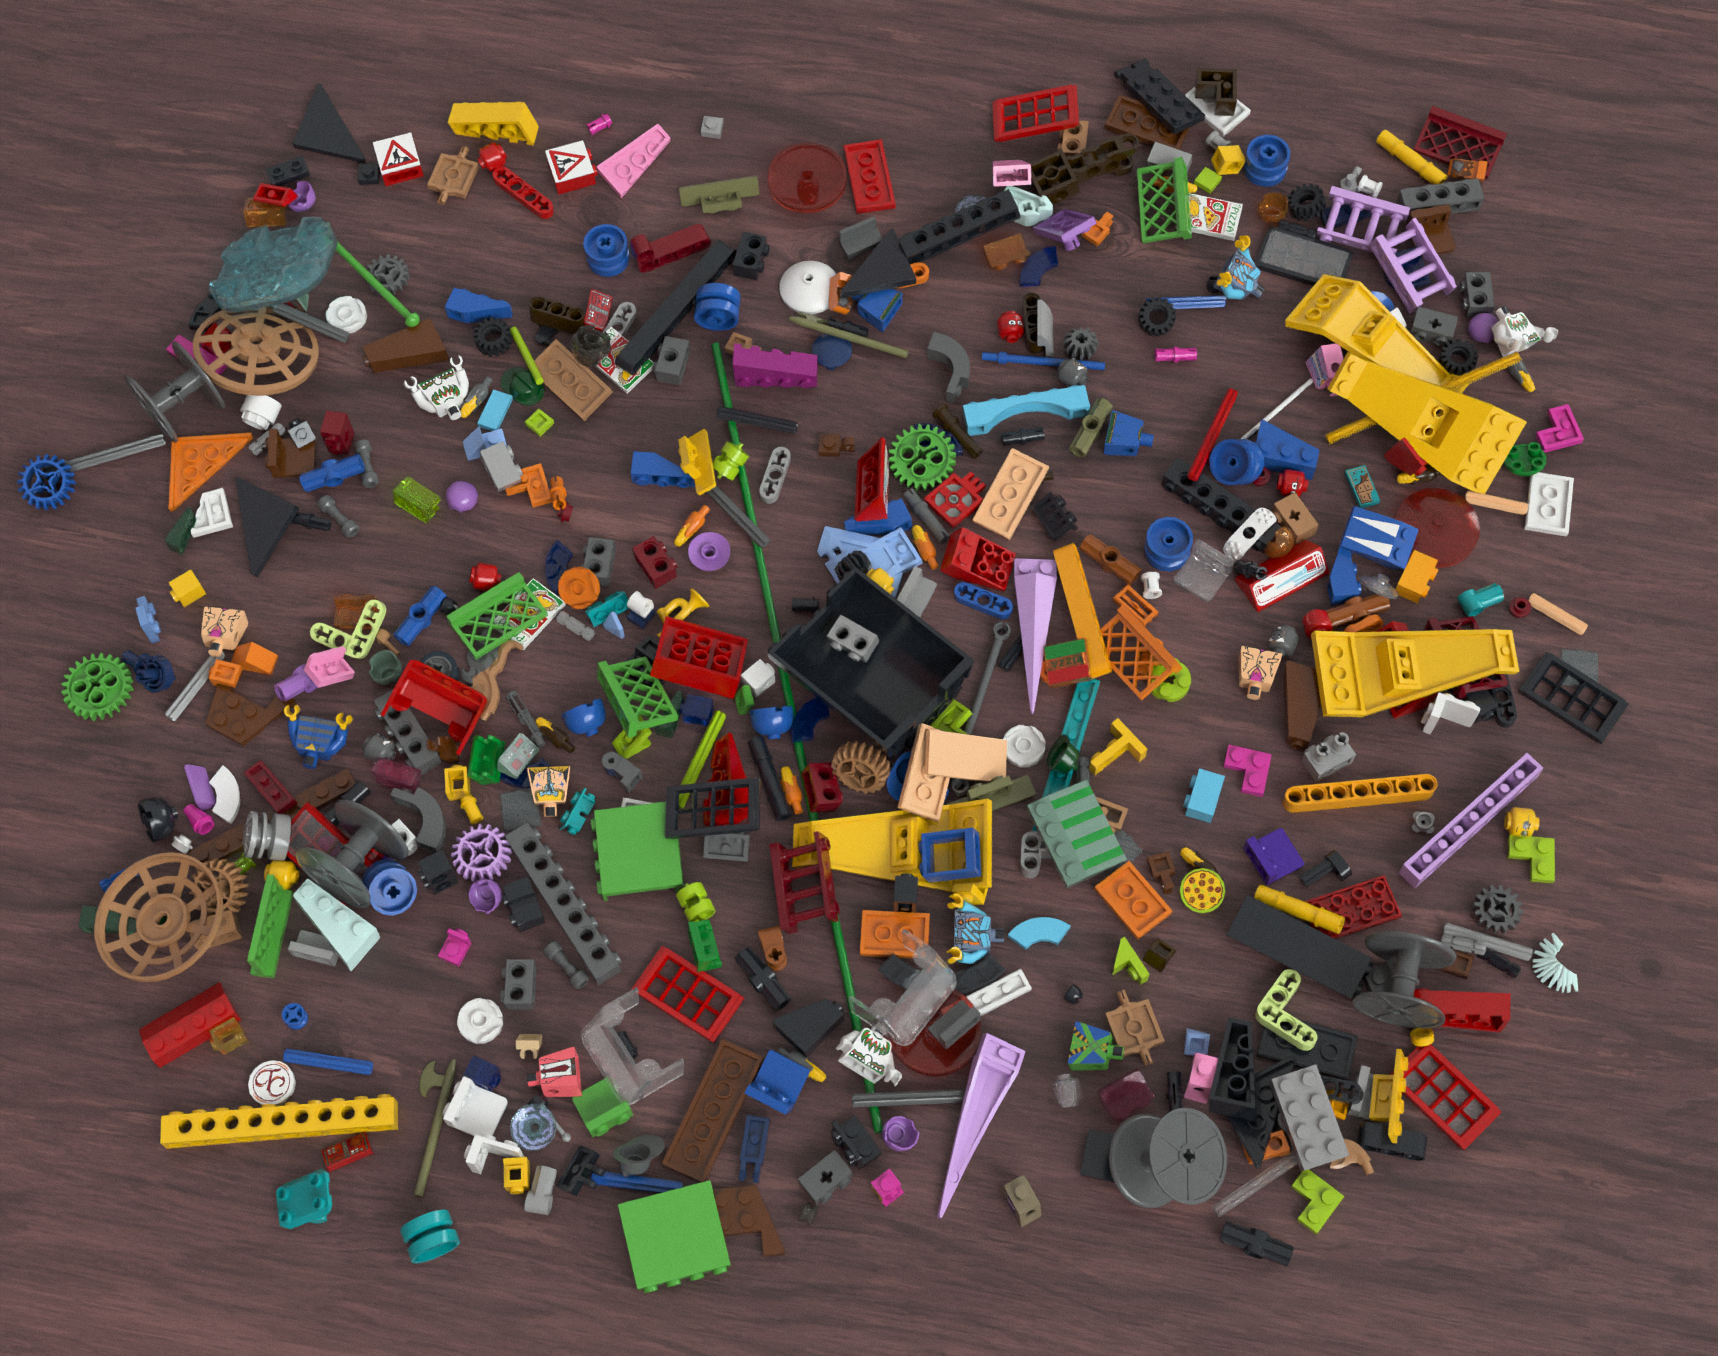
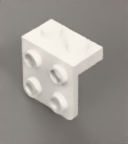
[1421,693,1480,734]
[443,1076,508,1137]
[464,1134,524,1174]

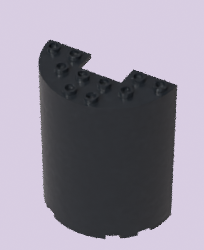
[768,567,974,757]

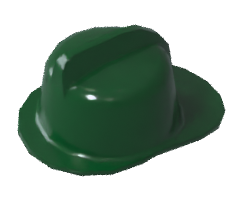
[500,367,545,406]
[1047,734,1079,774]

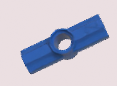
[299,454,365,492]
[393,586,447,646]

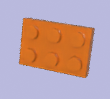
[1094,861,1173,940]
[860,910,930,959]

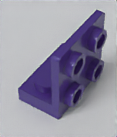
[1243,828,1304,886]

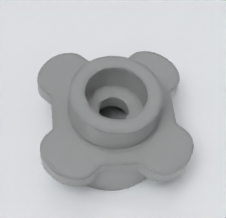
[1412,811,1435,834]

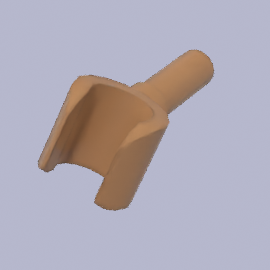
[376,629,400,656]

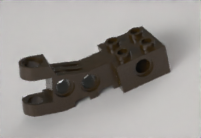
[1030,133,1139,204]

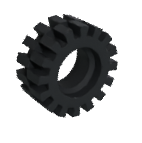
[1288,183,1326,222]
[1138,297,1176,336]
[473,317,512,357]
[1438,339,1479,376]

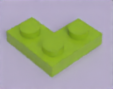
[931,699,972,735]
[1508,835,1555,884]
[1291,1169,1344,1235]

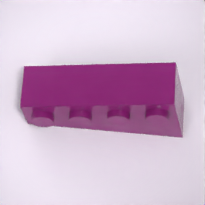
[733,343,818,388]

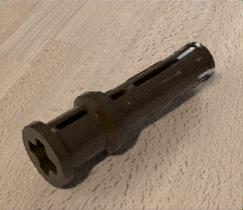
[932,404,983,459]

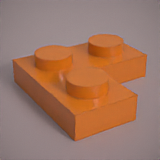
[505,463,553,508]

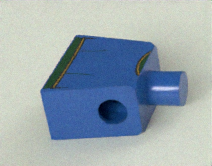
[851,289,903,332]
[1104,410,1154,456]

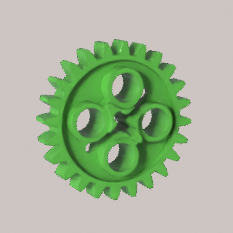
[888,424,956,492]
[61,653,134,721]

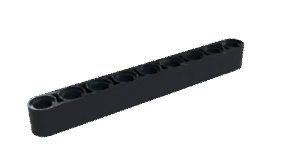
[614,240,737,376]

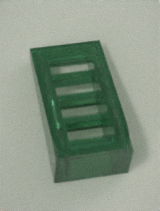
[164,507,196,556]
[654,691,685,739]

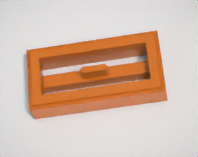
[1112,584,1159,627]

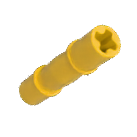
[1376,129,1448,185]
[1254,884,1345,934]

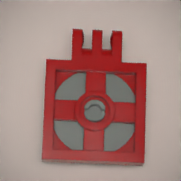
[924,472,986,529]

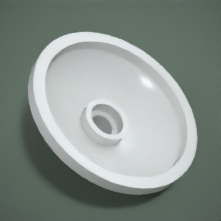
[779,261,836,314]

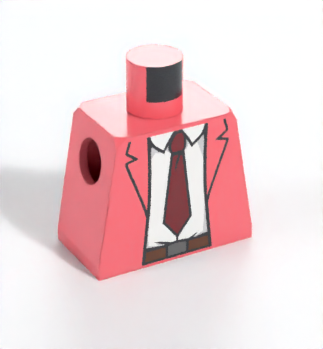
[527,1047,582,1097]

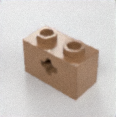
[1272,493,1319,546]

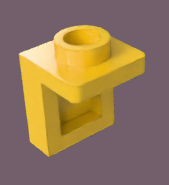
[952,883,988,905]

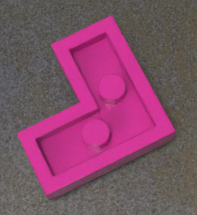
[1535,404,1584,453]
[1224,745,1272,797]

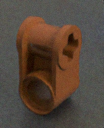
[758,925,787,971]

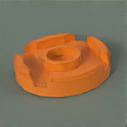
[558,567,600,609]

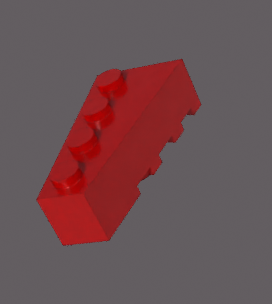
[1414,988,1511,1033]

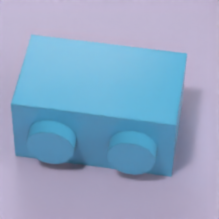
[1183,768,1225,823]

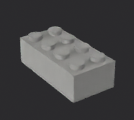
[1269,1065,1349,1171]

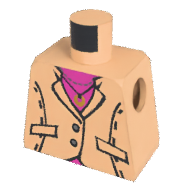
[201,607,248,657]
[1238,646,1282,700]

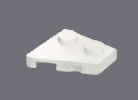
[191,488,233,538]

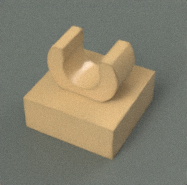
[516,1034,542,1059]

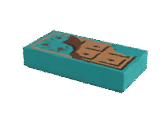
[1344,465,1380,509]

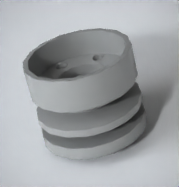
[242,811,291,861]

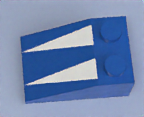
[1339,506,1419,570]

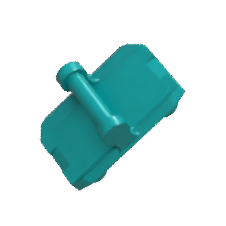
[276,1169,332,1229]

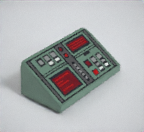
[497,733,539,779]

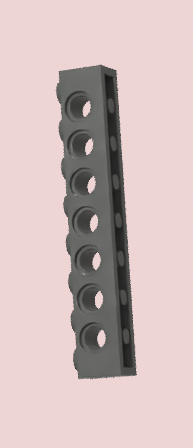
[505,822,622,986]

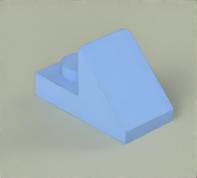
[463,427,507,461]

